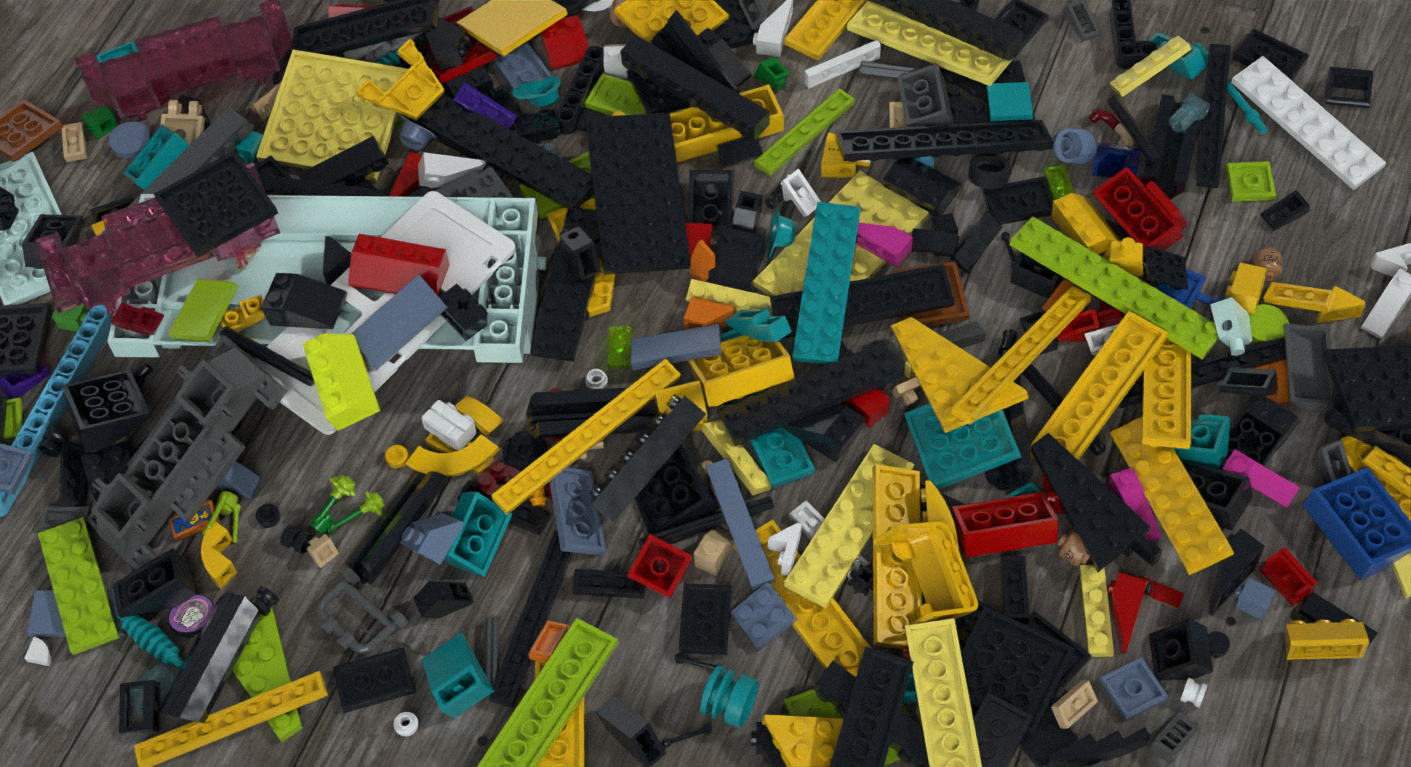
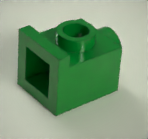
[753,57,790,91]
[81,105,118,140]

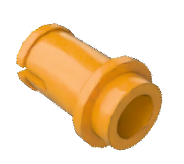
[529,486,548,507]

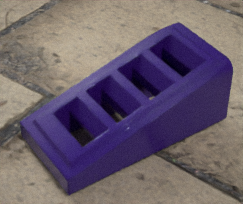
[0,362,50,399]

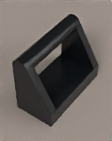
[1326,67,1373,108]
[1220,367,1278,396]
[119,680,160,734]

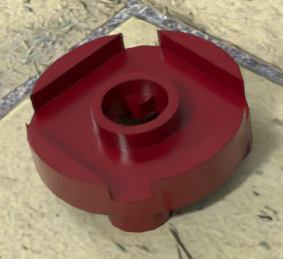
[478,461,521,503]

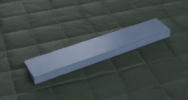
[705,459,775,590]

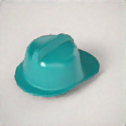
[512,76,561,107]
[767,210,796,259]

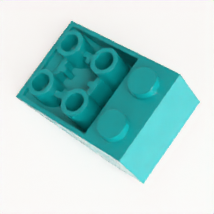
[422,632,494,719]

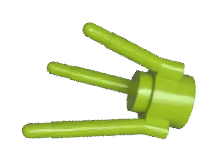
[202,491,241,544]

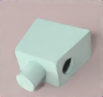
[1210,297,1252,356]

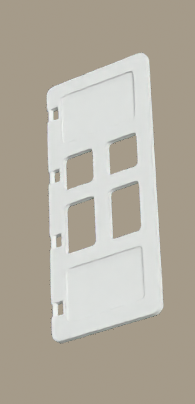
[253,191,516,435]

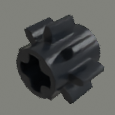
[848,564,873,596]

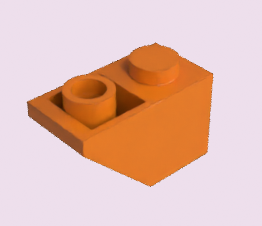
[683,297,734,330]

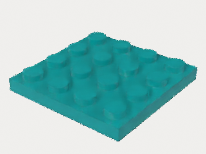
[904,403,1021,490]

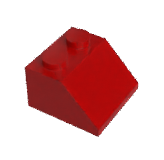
[540,15,588,71]
[627,534,692,599]

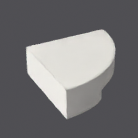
[25,637,51,666]

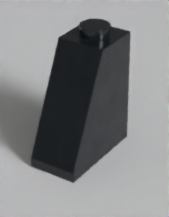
[596,696,666,767]

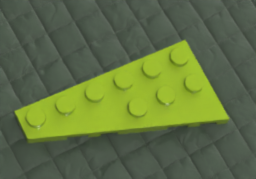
[232,607,303,742]

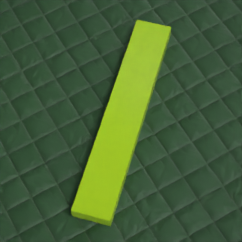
[754,88,855,177]

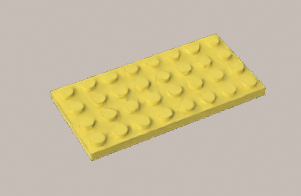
[753,171,929,297]

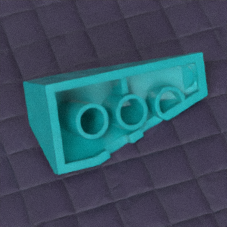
[1173,414,1230,470]

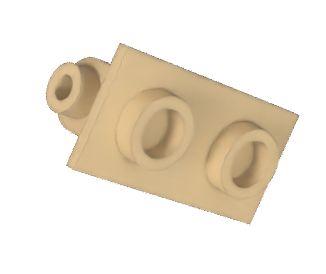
[250,82,282,121]

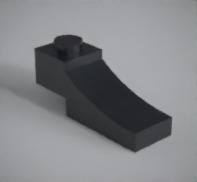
[751,722,787,767]

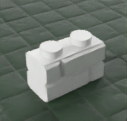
[422,400,476,451]

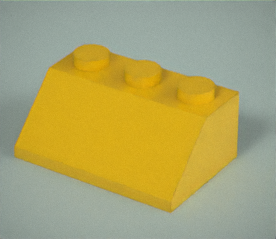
[1051,193,1121,254]
[1284,619,1369,660]

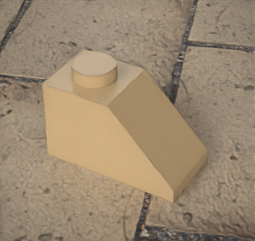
[694,527,734,576]

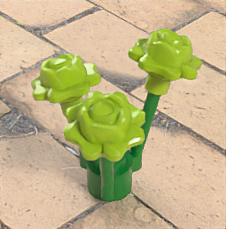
[310,475,385,535]

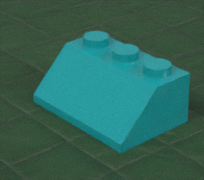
[123,124,190,190]
[443,492,512,577]

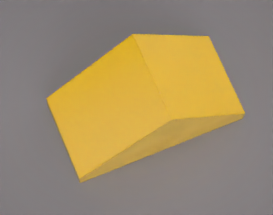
[1316,286,1366,324]

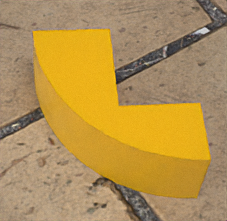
[201,521,237,589]

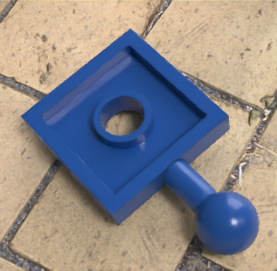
[1156,269,1225,311]

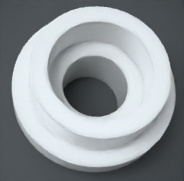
[585,369,608,389]
[393,712,419,736]

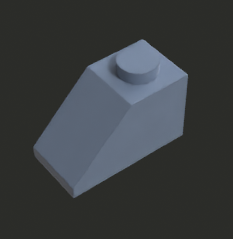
[215,461,262,499]

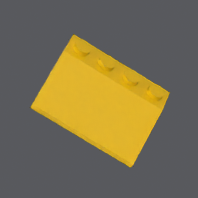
[687,335,794,407]

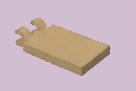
[160,100,205,145]

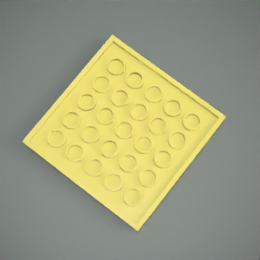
[256,50,408,181]

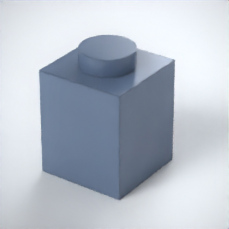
[1234,578,1276,620]

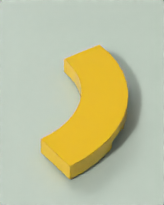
[405,434,500,477]

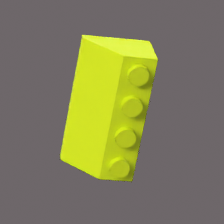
[302,333,381,431]

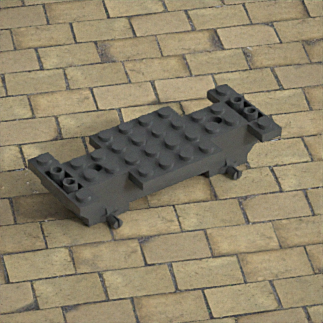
[86,335,288,570]

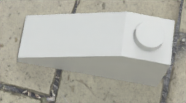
[753,0,793,57]
[418,152,486,188]
[1361,269,1411,339]

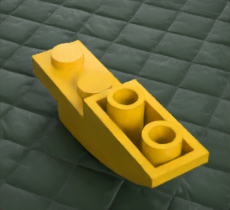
[921,480,959,550]

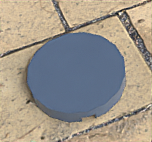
[109,122,151,158]

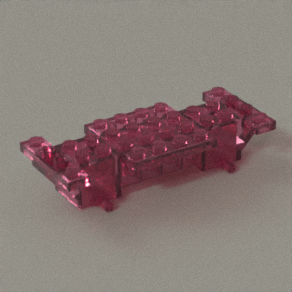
[75,0,292,121]
[35,163,280,314]

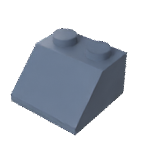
[400,513,464,565]

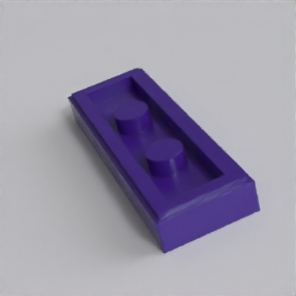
[453,82,518,130]

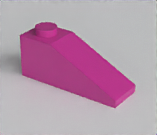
[856,223,913,268]
[1222,449,1300,508]
[1108,467,1161,542]

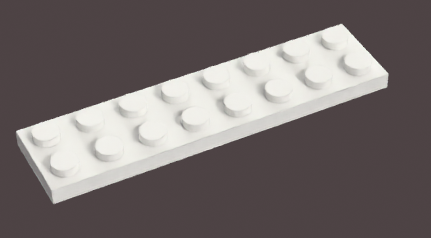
[1231,56,1386,190]

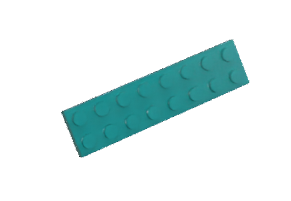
[792,202,861,365]
[721,329,815,489]

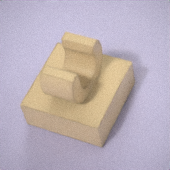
[891,377,920,406]
[307,534,339,568]

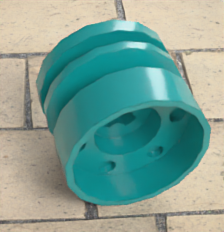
[700,665,759,728]

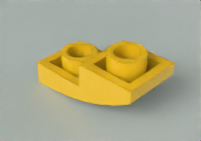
[220,295,265,332]
[455,396,504,437]

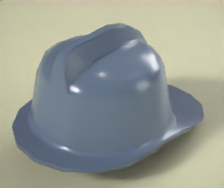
[396,113,437,151]
[1051,128,1096,164]

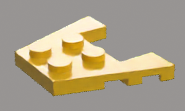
[356,38,444,121]

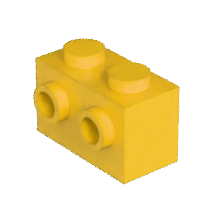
[1225,263,1267,314]

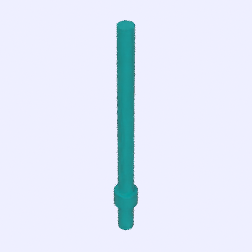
[1194,43,1268,134]

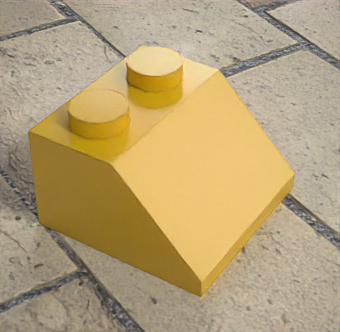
[655,380,708,431]

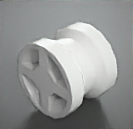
[1180,677,1207,708]

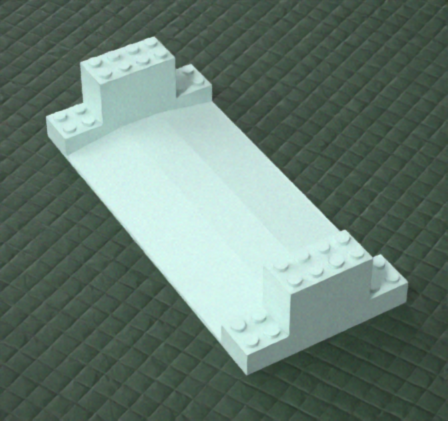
[107,194,540,363]

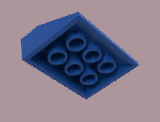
[1303,467,1411,580]

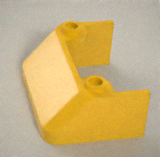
[873,521,978,625]

